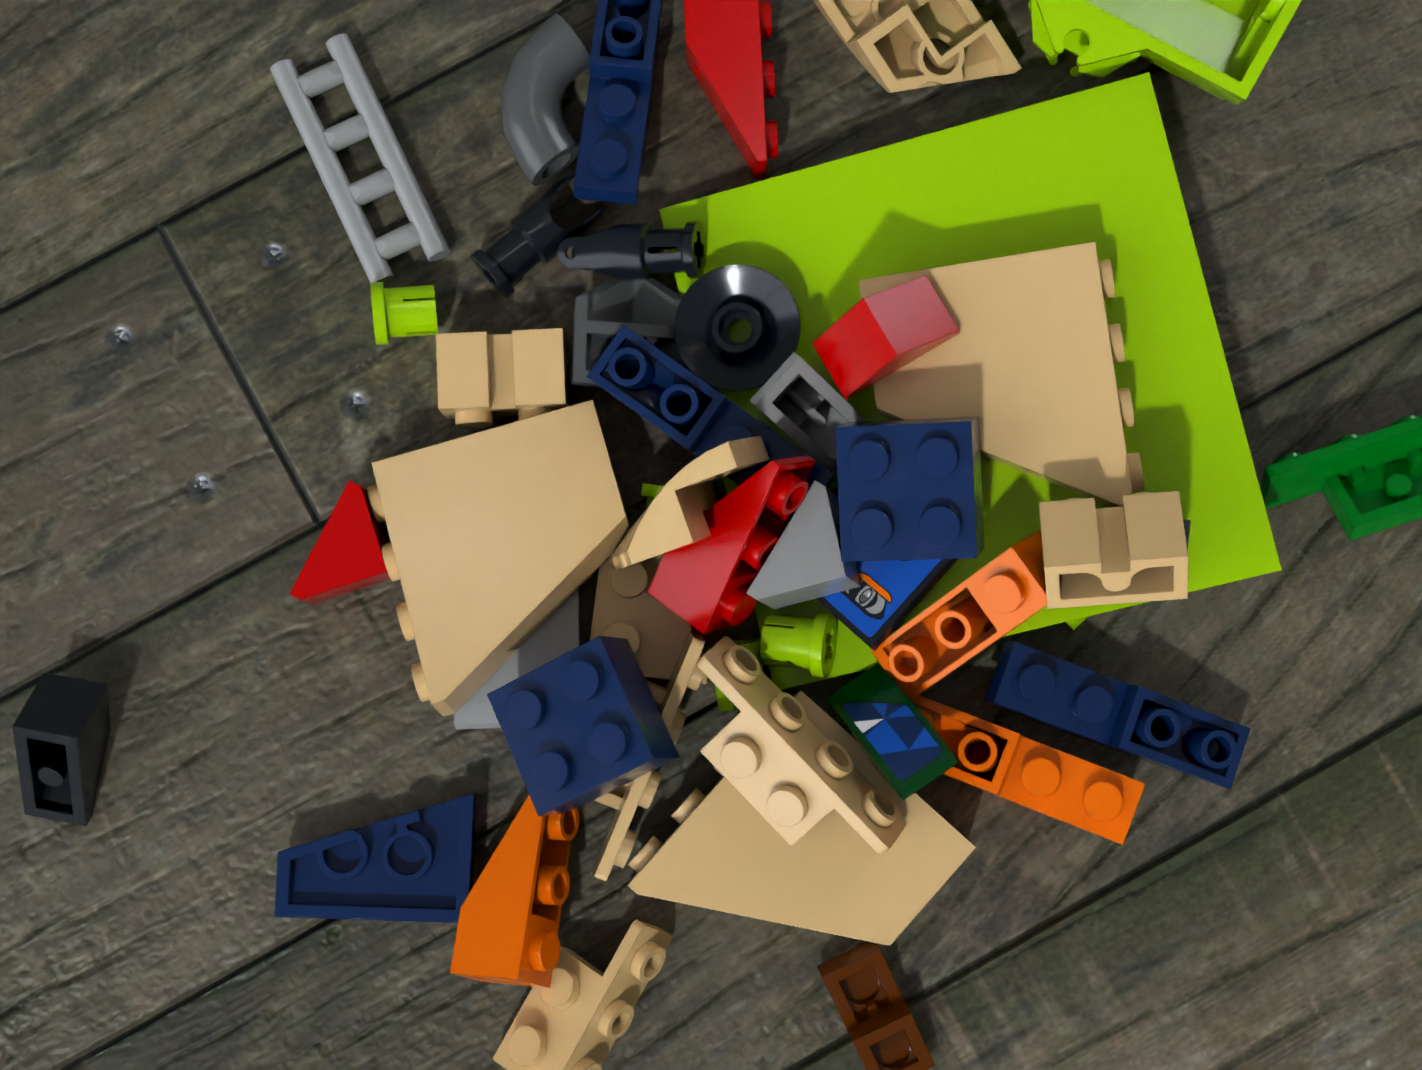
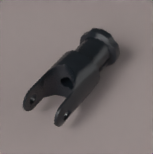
[471,171,608,298]
[557,221,706,281]

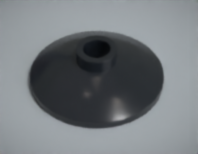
[674,264,801,392]

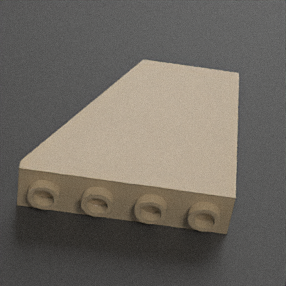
[859,242,1144,507]
[367,400,630,717]
[627,690,976,946]

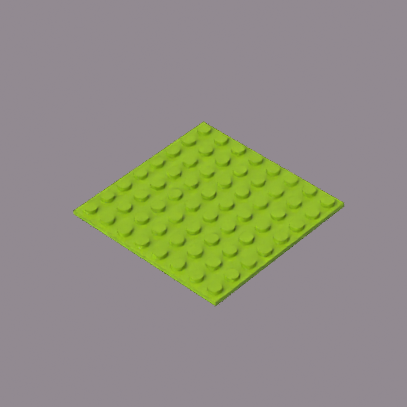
[659,72,1282,690]

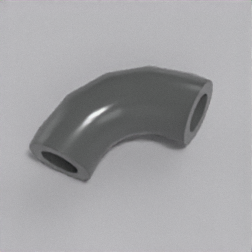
[500,13,590,186]

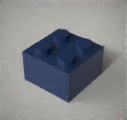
[835,417,984,562]
[487,636,680,816]

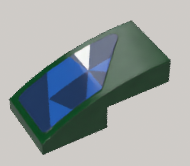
[826,663,958,801]

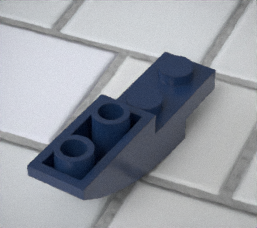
[574,0,663,205]
[587,324,836,522]
[985,640,1250,789]

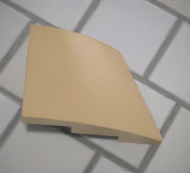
[813,0,1022,93]
[611,435,770,571]

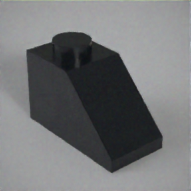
[12,673,111,826]

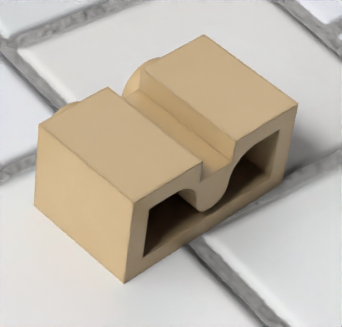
[436,328,570,428]
[1039,491,1188,609]

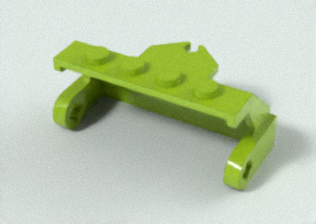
[1028,0,1302,105]

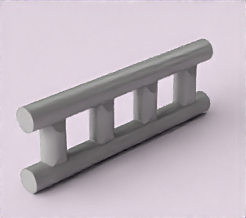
[270,33,451,285]

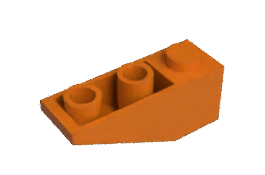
[871,530,1047,700]
[450,795,579,988]

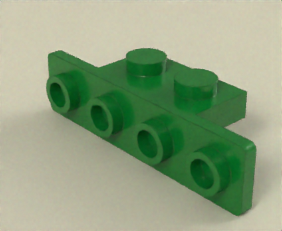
[1261,415,1422,541]

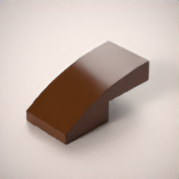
[817,941,935,1070]

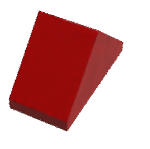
[812,275,960,400]
[289,480,390,604]

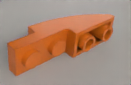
[911,695,1146,845]

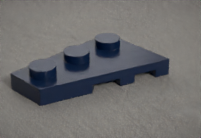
[274,792,477,923]

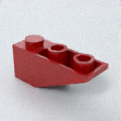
[684,0,778,179]
[647,455,816,634]

